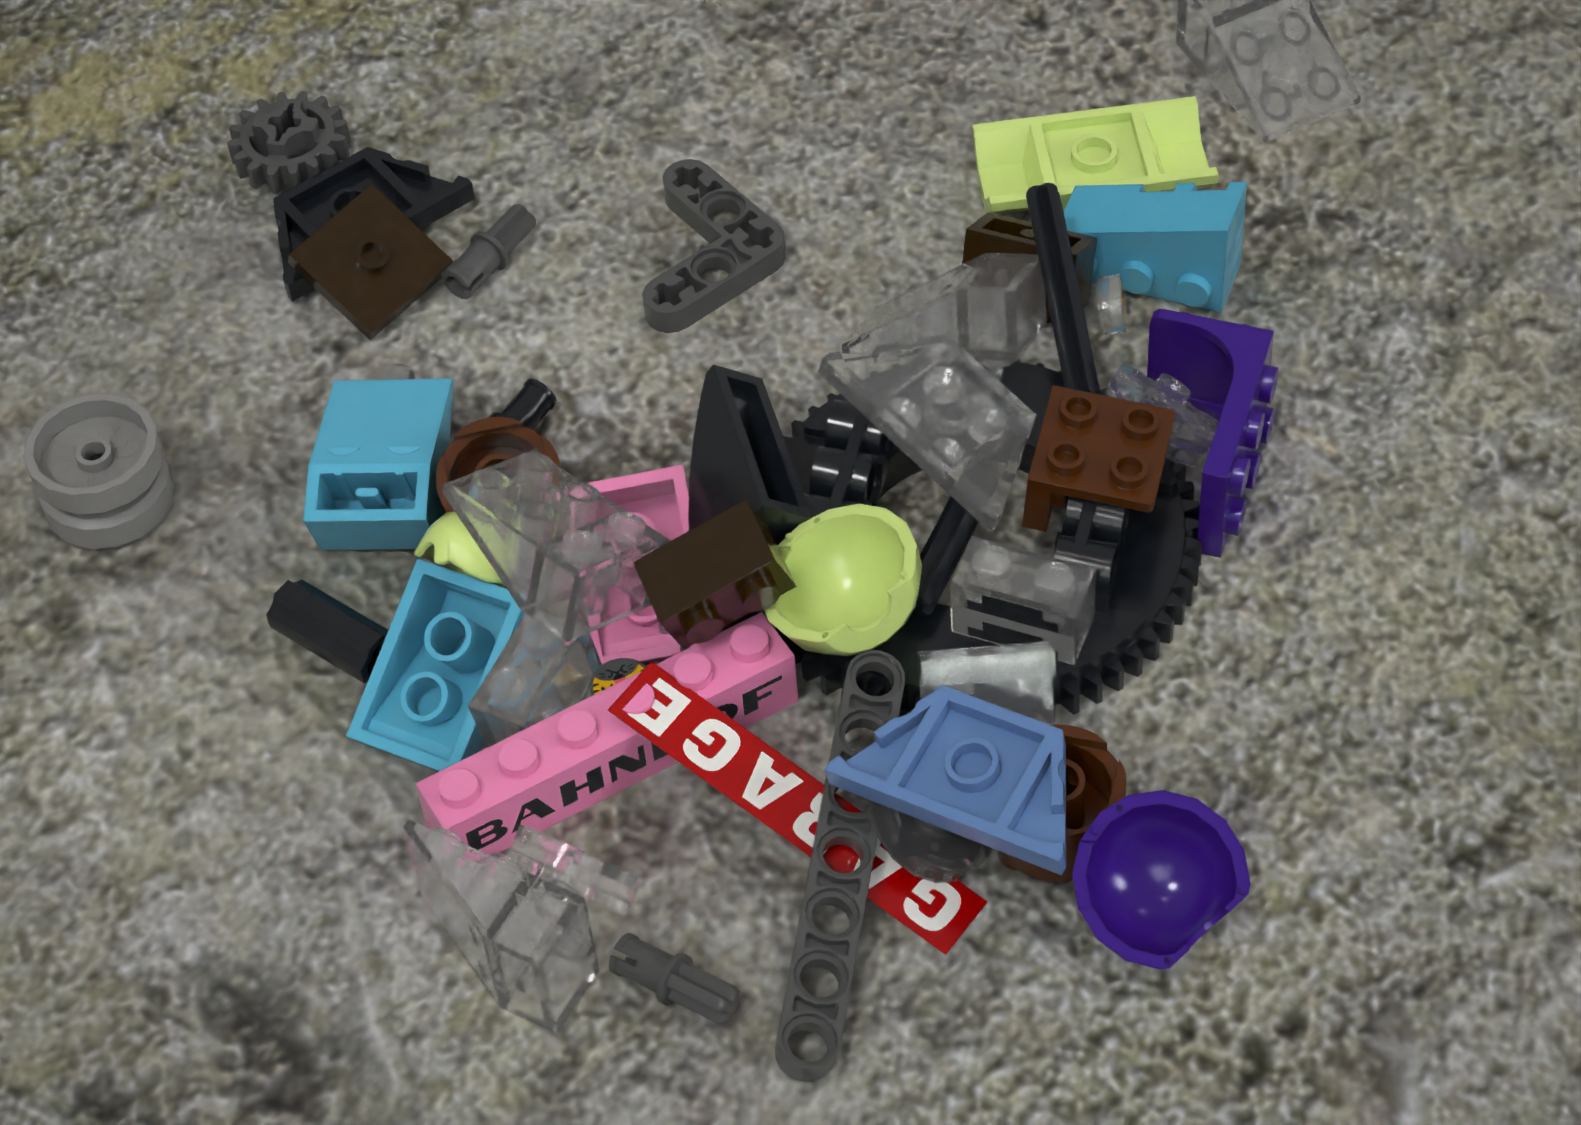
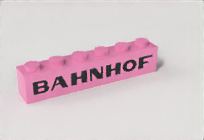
[415,612,799,874]

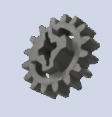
[227,91,351,194]

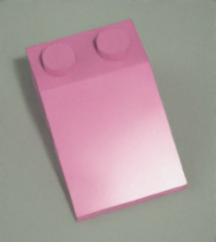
[560,465,698,673]

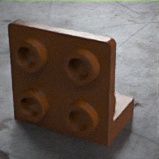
[1022,385,1175,532]

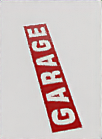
[607,661,987,955]

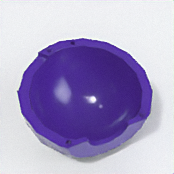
[1072,790,1251,970]

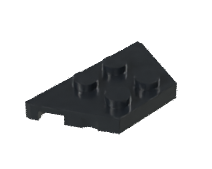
[273,147,475,302]

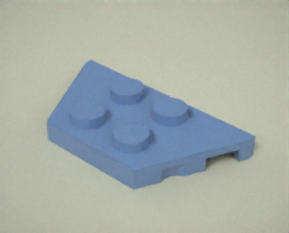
[825,685,1066,875]

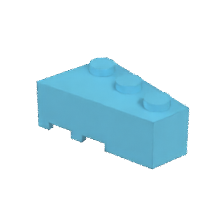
[1064,181,1247,313]

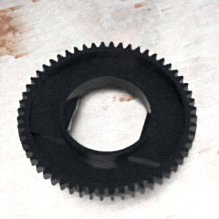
[775,356,1202,723]

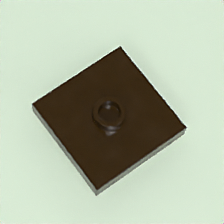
[288,184,453,340]

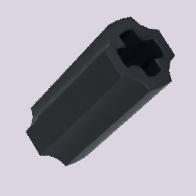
[266,579,388,683]

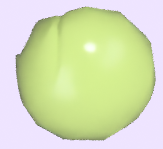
[414,512,517,587]

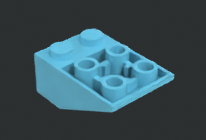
[303,378,454,550]

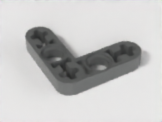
[642,159,786,333]

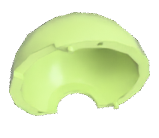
[764,504,922,656]

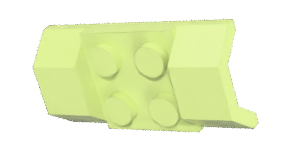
[972,96,1219,215]

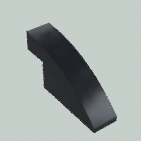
[688,364,812,632]

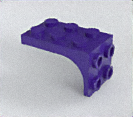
[1146,309,1279,558]

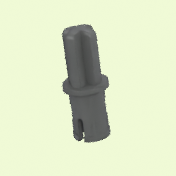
[441,204,536,299]
[609,933,740,1024]

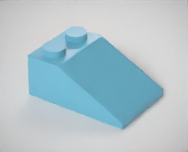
[346,558,555,771]

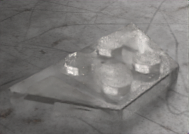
[818,334,1036,532]

